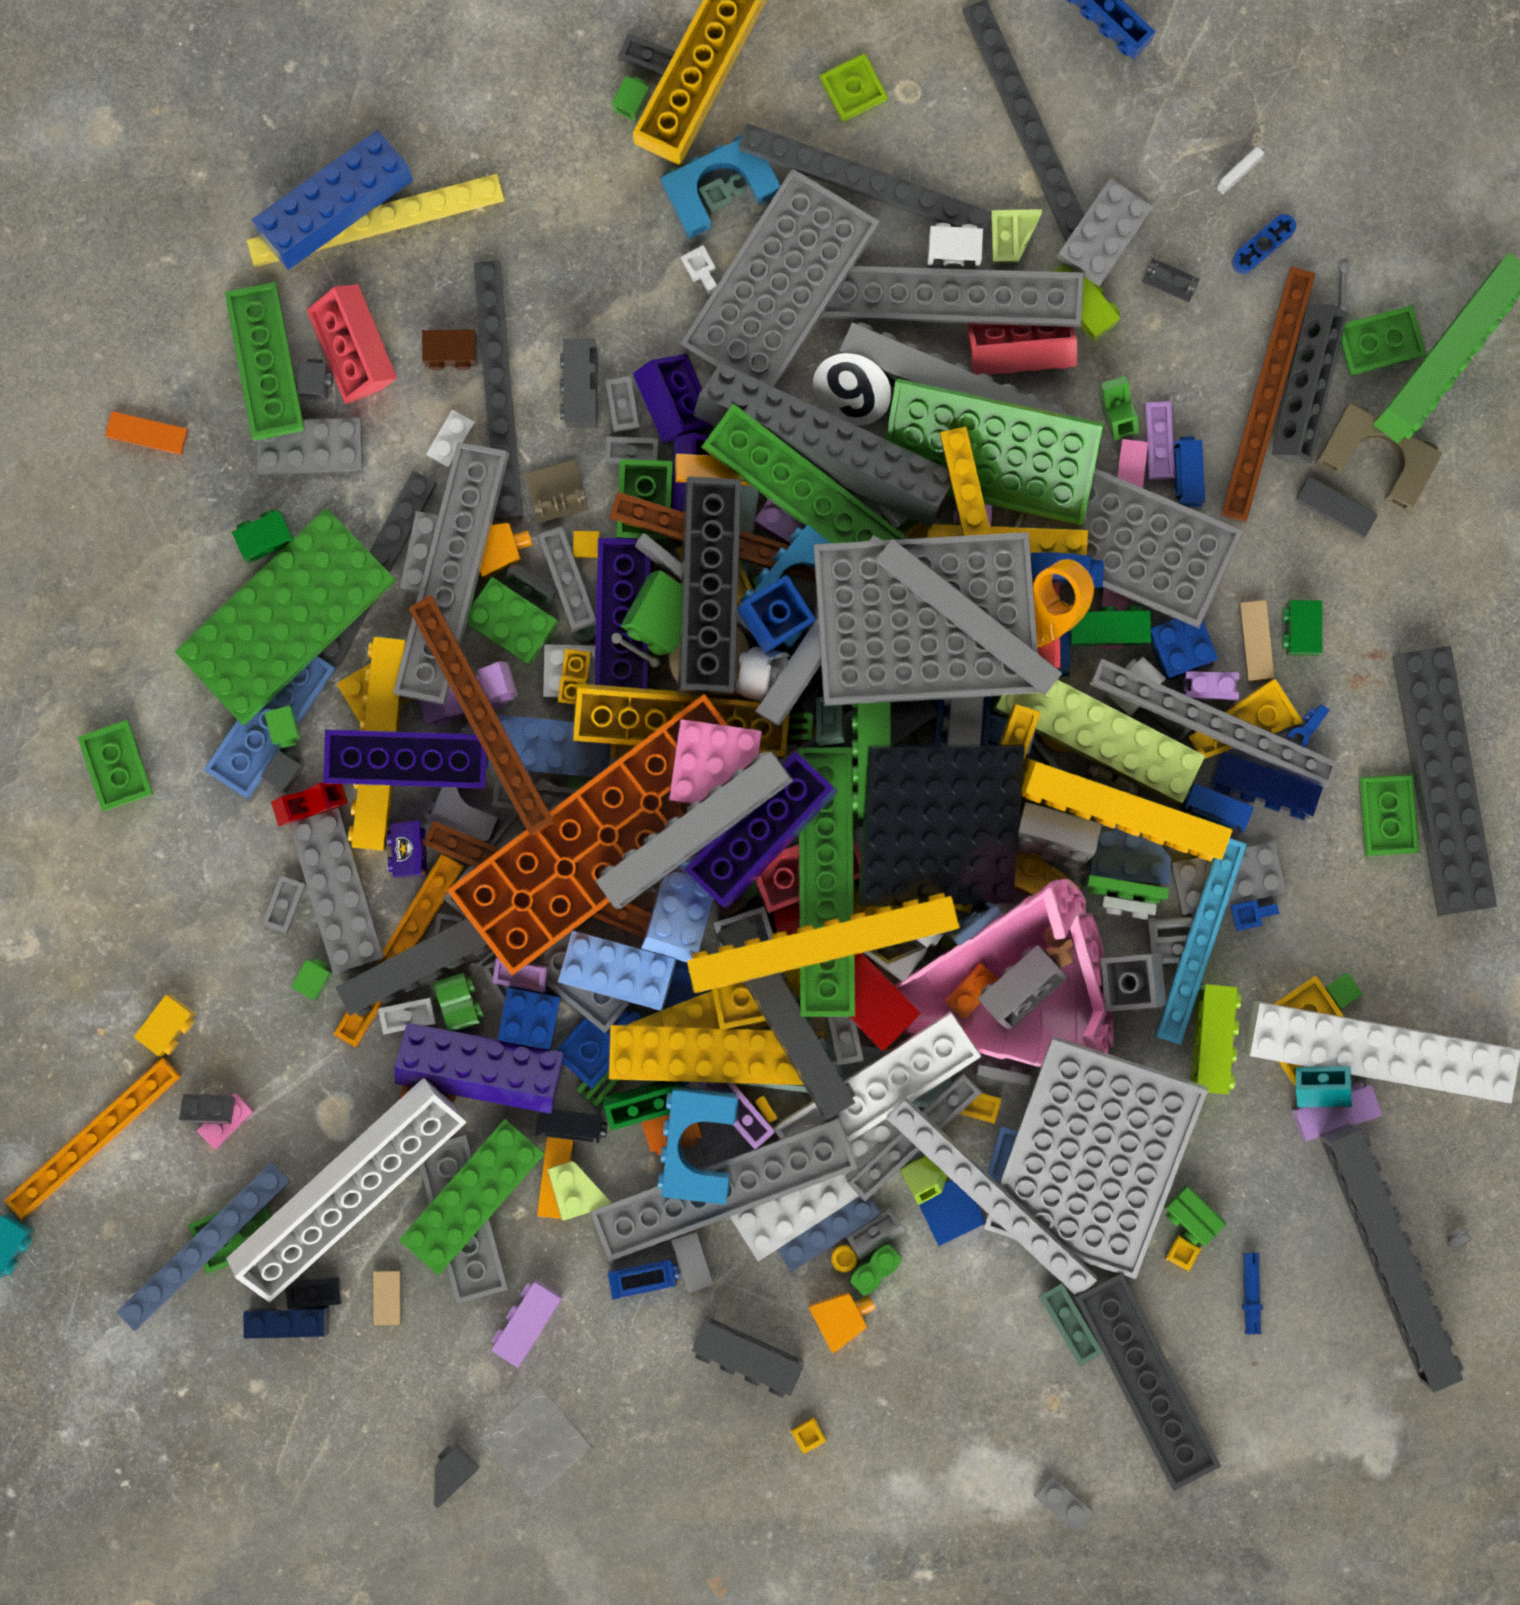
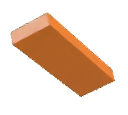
[105,411,189,455]

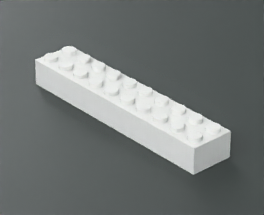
[1244,1001,1520,1103]
[226,1078,467,1303]

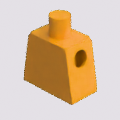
[480,523,533,580]
[808,1292,876,1353]

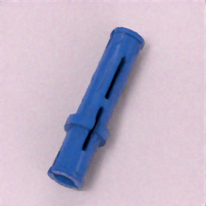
[1242,1252,1263,1335]

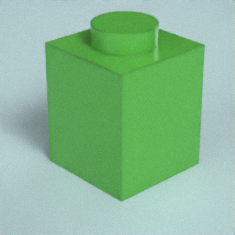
[612,76,650,122]
[264,706,302,748]
[291,958,333,1000]

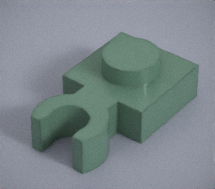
[697,174,747,214]

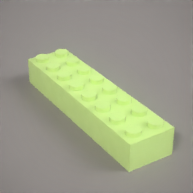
[991,680,1205,803]

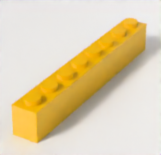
[348,637,407,851]

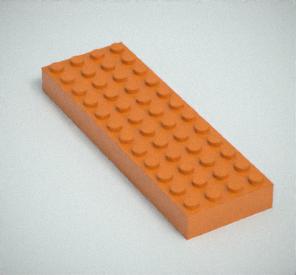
[447,694,753,976]

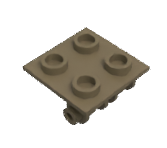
[525,460,589,523]

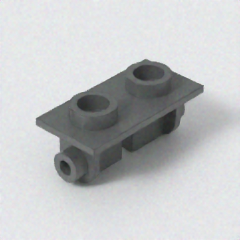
[1142,258,1200,303]

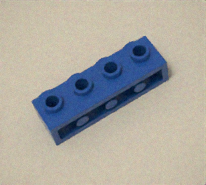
[1066,0,1155,60]

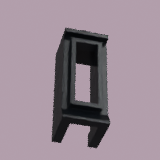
[535,1110,608,1143]

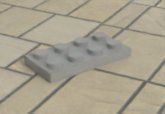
[1056,178,1153,287]
[257,418,363,475]
[1171,842,1286,915]

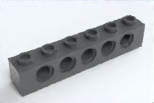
[1271,304,1348,463]

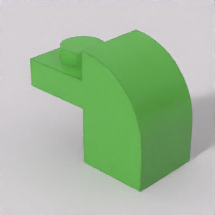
[1099,376,1139,441]

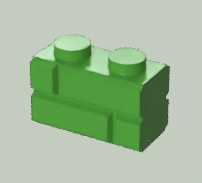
[1164,1184,1227,1246]

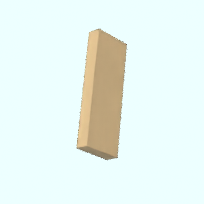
[1239,600,1275,682]

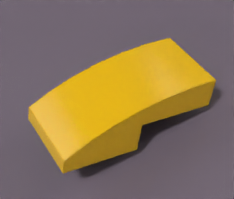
[558,648,592,705]

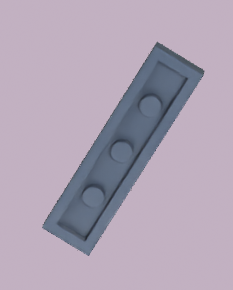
[777,1196,880,1272]

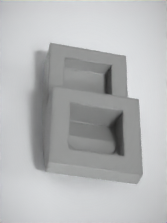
[671,1230,714,1293]

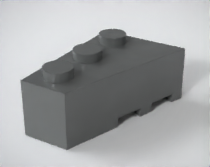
[560,339,598,428]

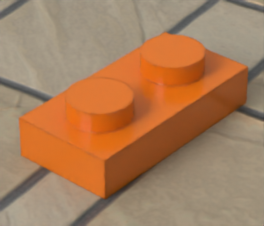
[944,962,999,1020]

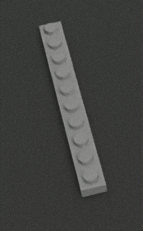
[1089,658,1339,788]
[886,1097,1097,1296]

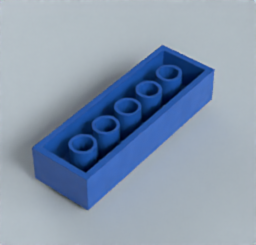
[251,130,413,270]

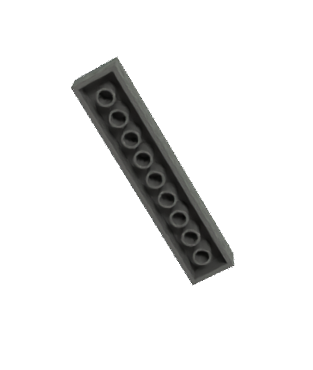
[694,362,952,528]
[1393,646,1497,916]
[1319,1123,1464,1392]

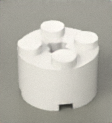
[736,646,790,702]

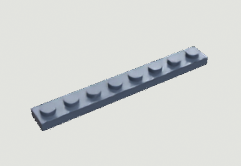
[116,1162,291,1331]

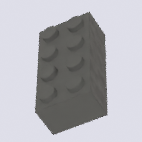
[692,1316,804,1398]

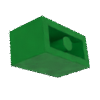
[232,509,294,564]
[1282,600,1322,656]

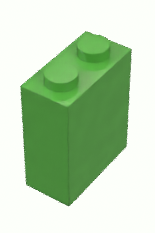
[621,570,681,655]

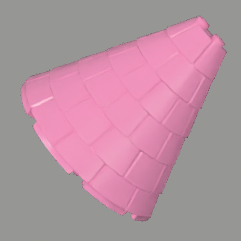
[894,879,1114,1068]

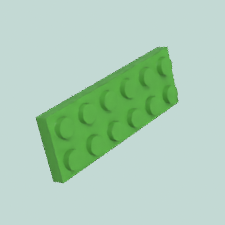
[225,281,305,441]
[399,1119,546,1276]

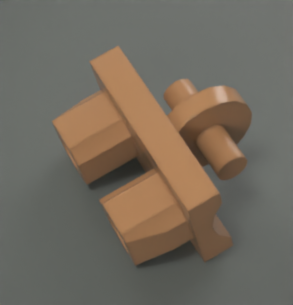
[1044,925,1074,968]

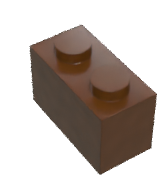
[422,329,477,371]

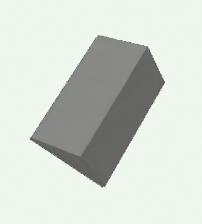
[863,940,927,982]

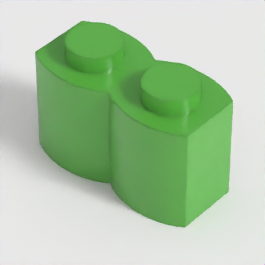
[433,973,484,1032]
[850,1242,902,1296]

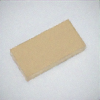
[373,1270,401,1325]

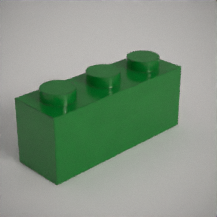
[1070,606,1151,646]
[602,1081,682,1131]

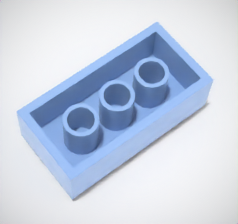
[642,850,713,962]
[558,931,677,1010]

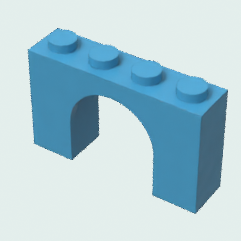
[660,134,781,240]
[739,524,831,649]
[658,1087,739,1205]

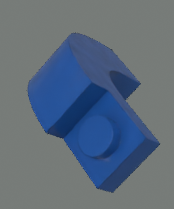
[1030,552,1104,588]

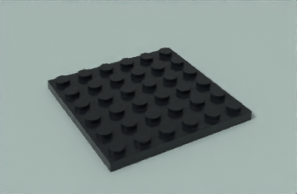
[858,744,1025,907]

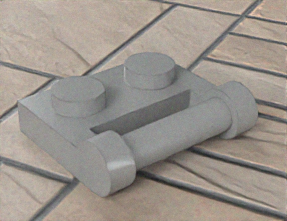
[1147,914,1194,964]

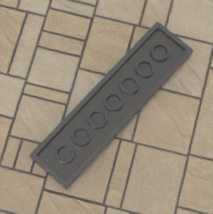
[1074,1273,1221,1491]

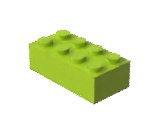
[1190,984,1241,1095]

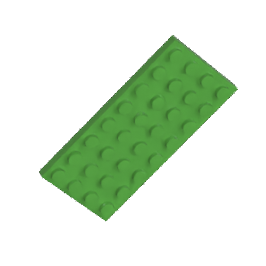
[886,379,1105,525]
[174,507,397,725]

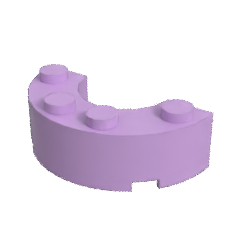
[419,661,518,727]

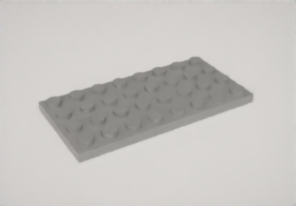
[680,168,880,388]
[1014,468,1244,629]

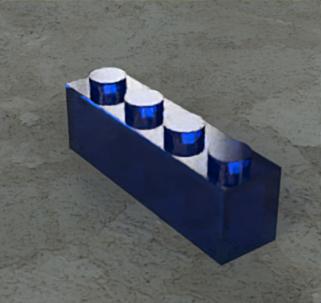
[1209,752,1323,821]

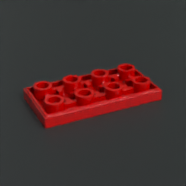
[849,953,921,1052]

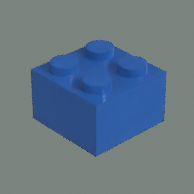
[737,575,816,654]
[1150,619,1218,681]
[498,986,561,1050]

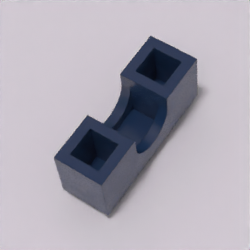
[243,1307,329,1339]

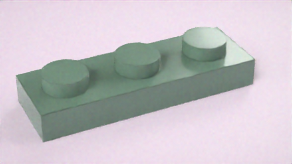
[1038,1282,1103,1367]

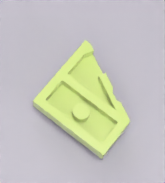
[991,209,1042,264]
[547,1161,611,1221]

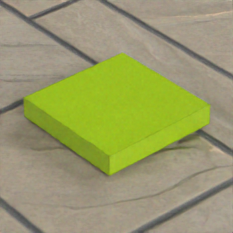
[819,53,888,123]

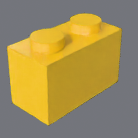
[134,995,196,1056]

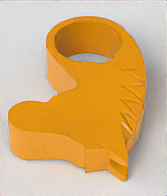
[1033,559,1094,648]

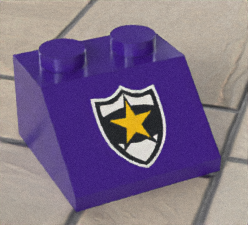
[387,821,428,878]

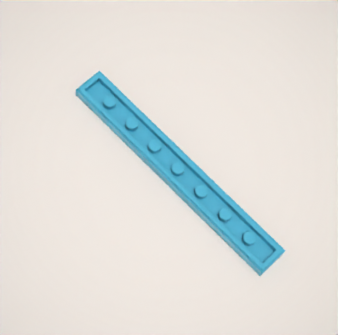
[1154,838,1247,1045]

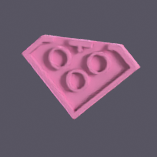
[669,719,762,803]

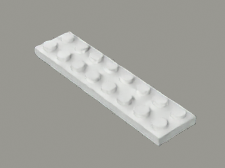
[773,1011,981,1142]
[730,1119,924,1262]

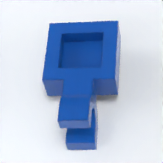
[1286,704,1330,748]
[1230,900,1280,932]

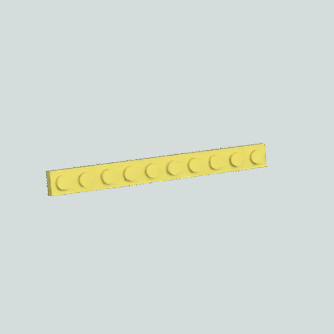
[247,174,504,267]

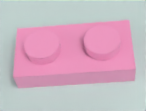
[197,1093,254,1150]

